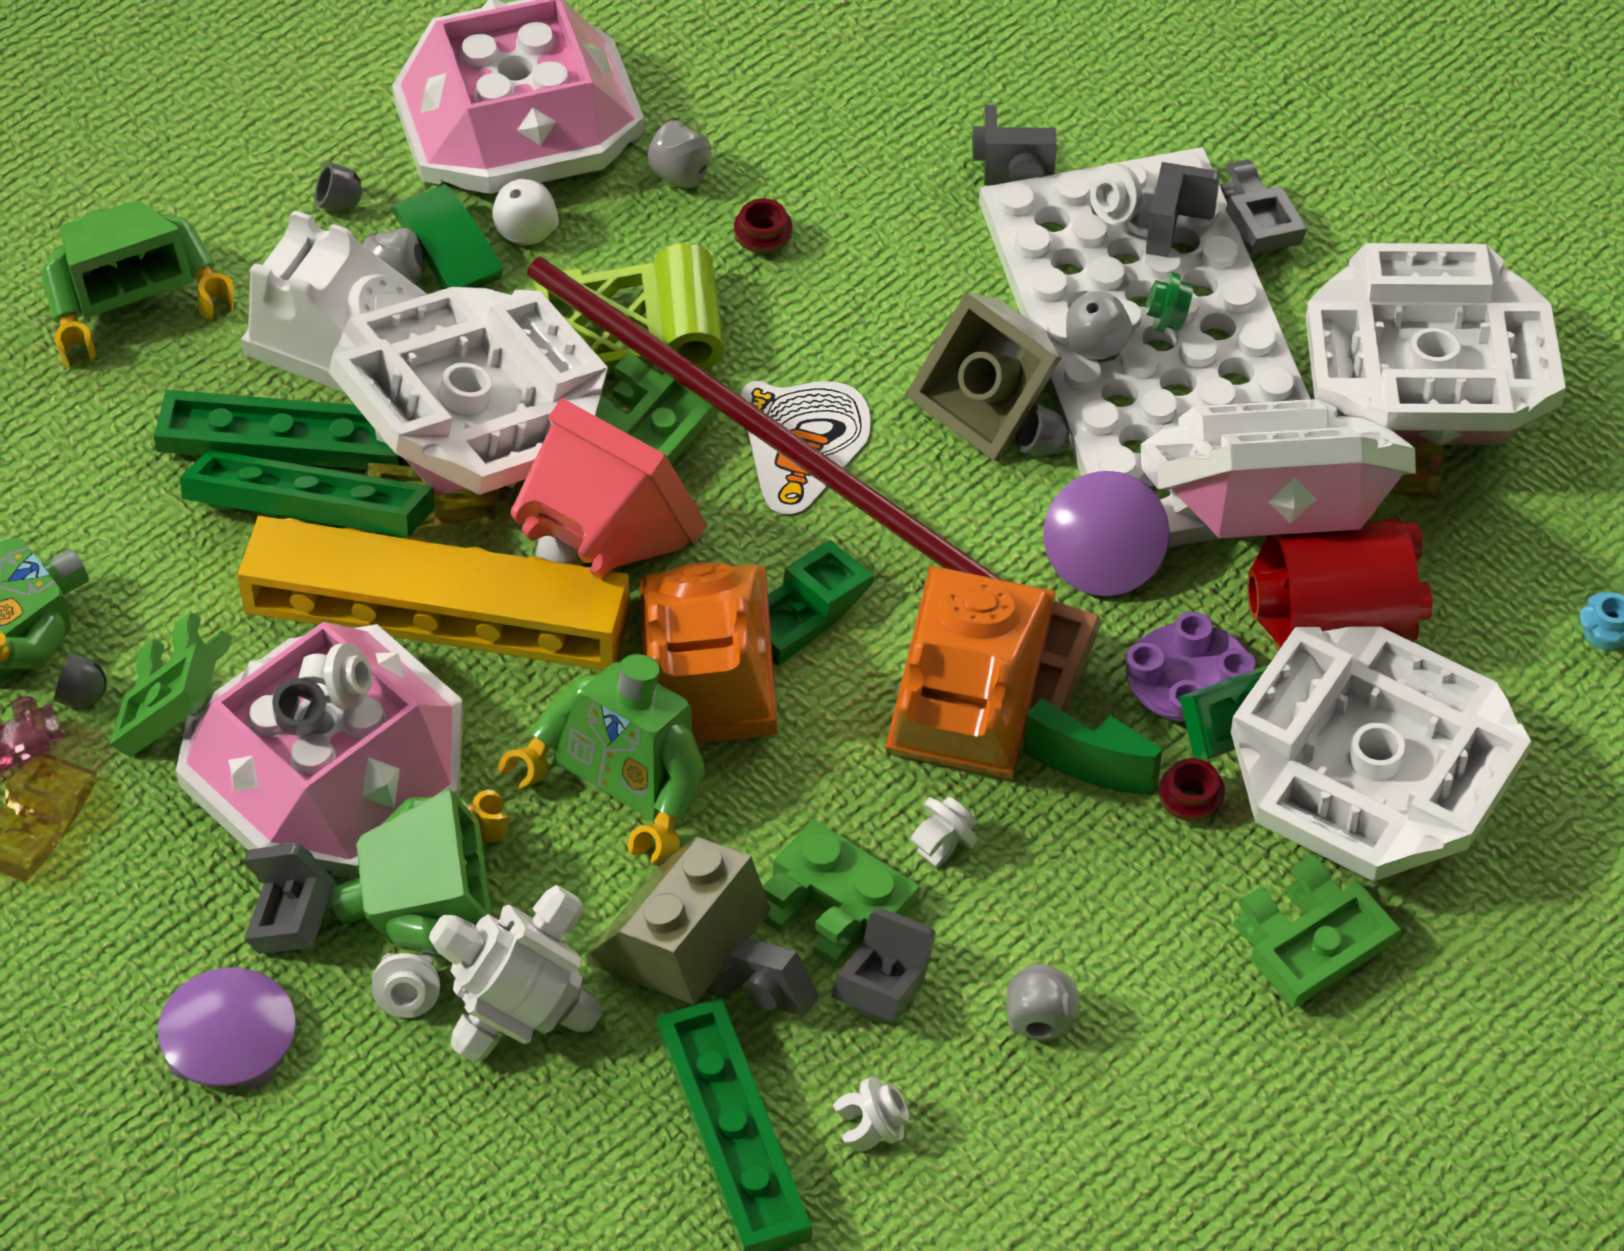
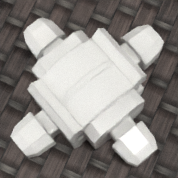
[429,885,603,1063]

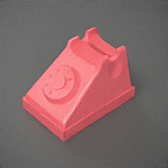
[511,397,708,578]

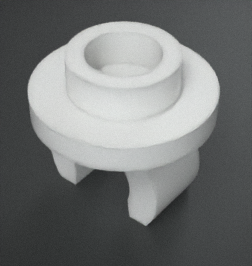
[1090,164,1155,224]
[298,643,373,710]
[910,796,979,868]
[371,953,440,1018]
[833,1076,909,1152]

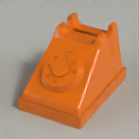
[640,562,778,743]
[885,566,1056,781]

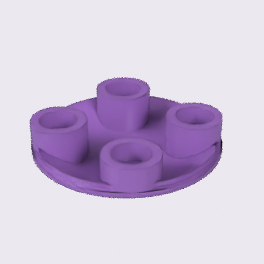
[1043,471,1169,596]
[1126,612,1256,722]
[158,968,296,1087]

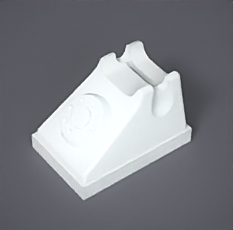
[241,211,428,392]

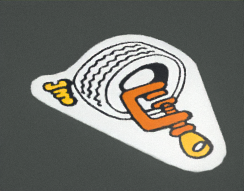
[741,381,870,515]

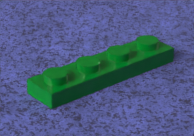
[154,390,403,472]
[180,450,435,538]
[656,997,812,1251]

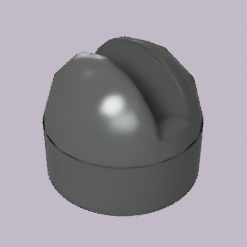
[314,162,362,212]
[1015,405,1068,457]
[54,653,107,708]
[272,678,326,737]

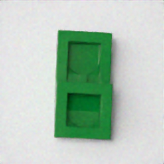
[392,184,504,290]
[768,540,874,666]
[1023,698,1163,795]

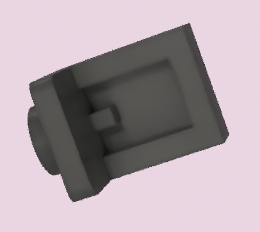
[972,105,1057,185]
[1138,162,1220,258]
[244,843,336,954]
[831,907,936,1022]

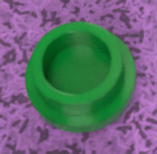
[1145,272,1193,333]

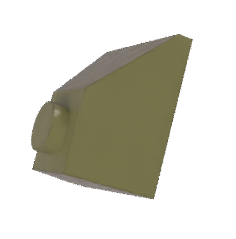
[905,292,1062,461]

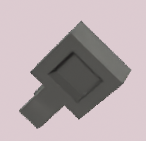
[1220,159,1307,255]
[706,937,819,1017]

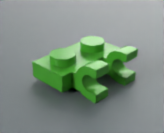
[595,352,719,465]
[109,611,232,757]
[762,819,920,967]
[1234,853,1401,1009]

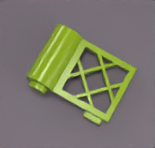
[535,242,724,374]

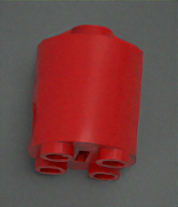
[1247,519,1433,651]

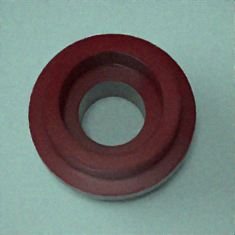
[734,198,793,253]
[1159,758,1225,822]

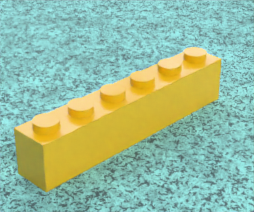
[237,516,630,670]

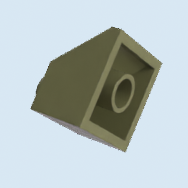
[586,837,771,1005]

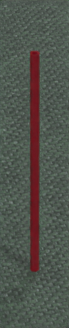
[527,256,1005,581]

